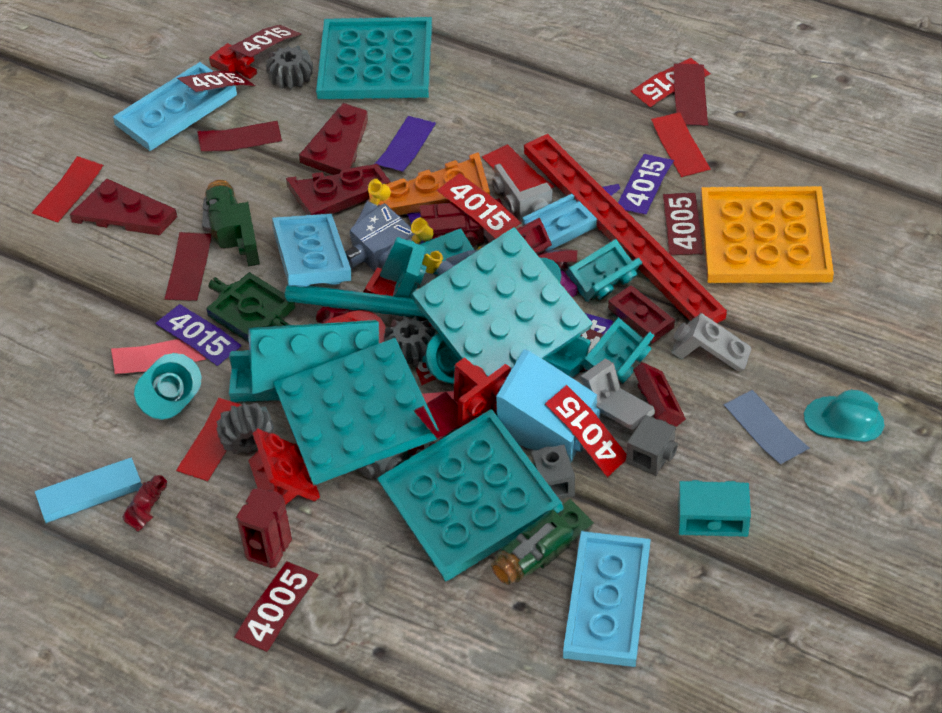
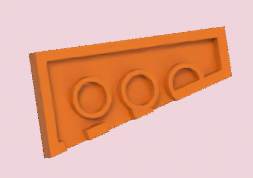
[368,152,490,215]

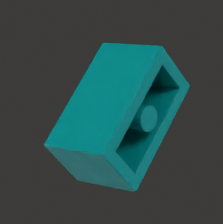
[678,480,751,537]

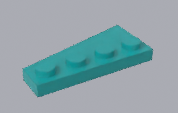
[248,320,379,395]

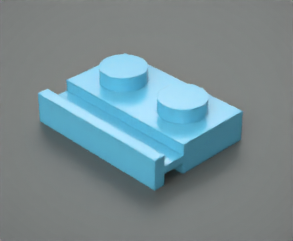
[522,194,597,251]

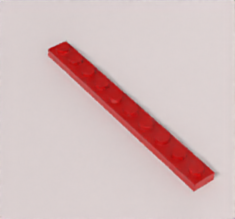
[524,133,727,323]

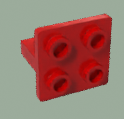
[454,357,511,429]
[248,429,320,505]

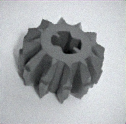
[266,45,313,90]
[384,315,437,369]
[217,402,274,454]

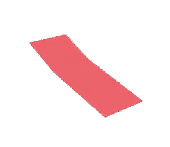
[111,339,206,374]

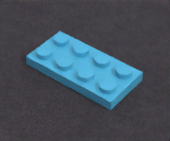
[113,62,237,151]
[272,214,351,287]
[563,531,651,667]

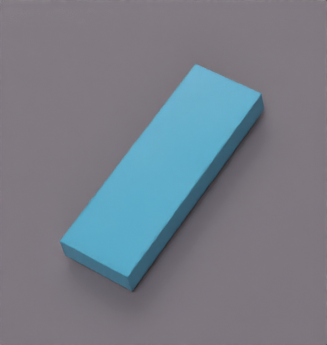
[35,457,142,523]

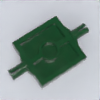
[206,272,295,343]

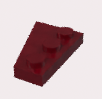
[299,103,368,175]
[286,164,391,215]
[69,179,178,236]

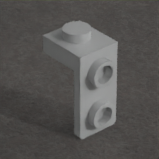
[492,164,552,222]
[671,313,751,372]
[581,359,655,430]

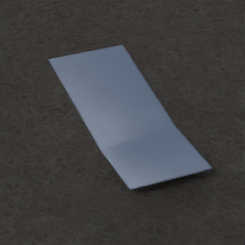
[723,390,810,465]

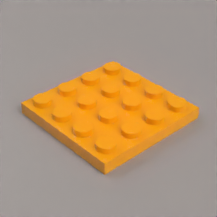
[701,186,834,283]

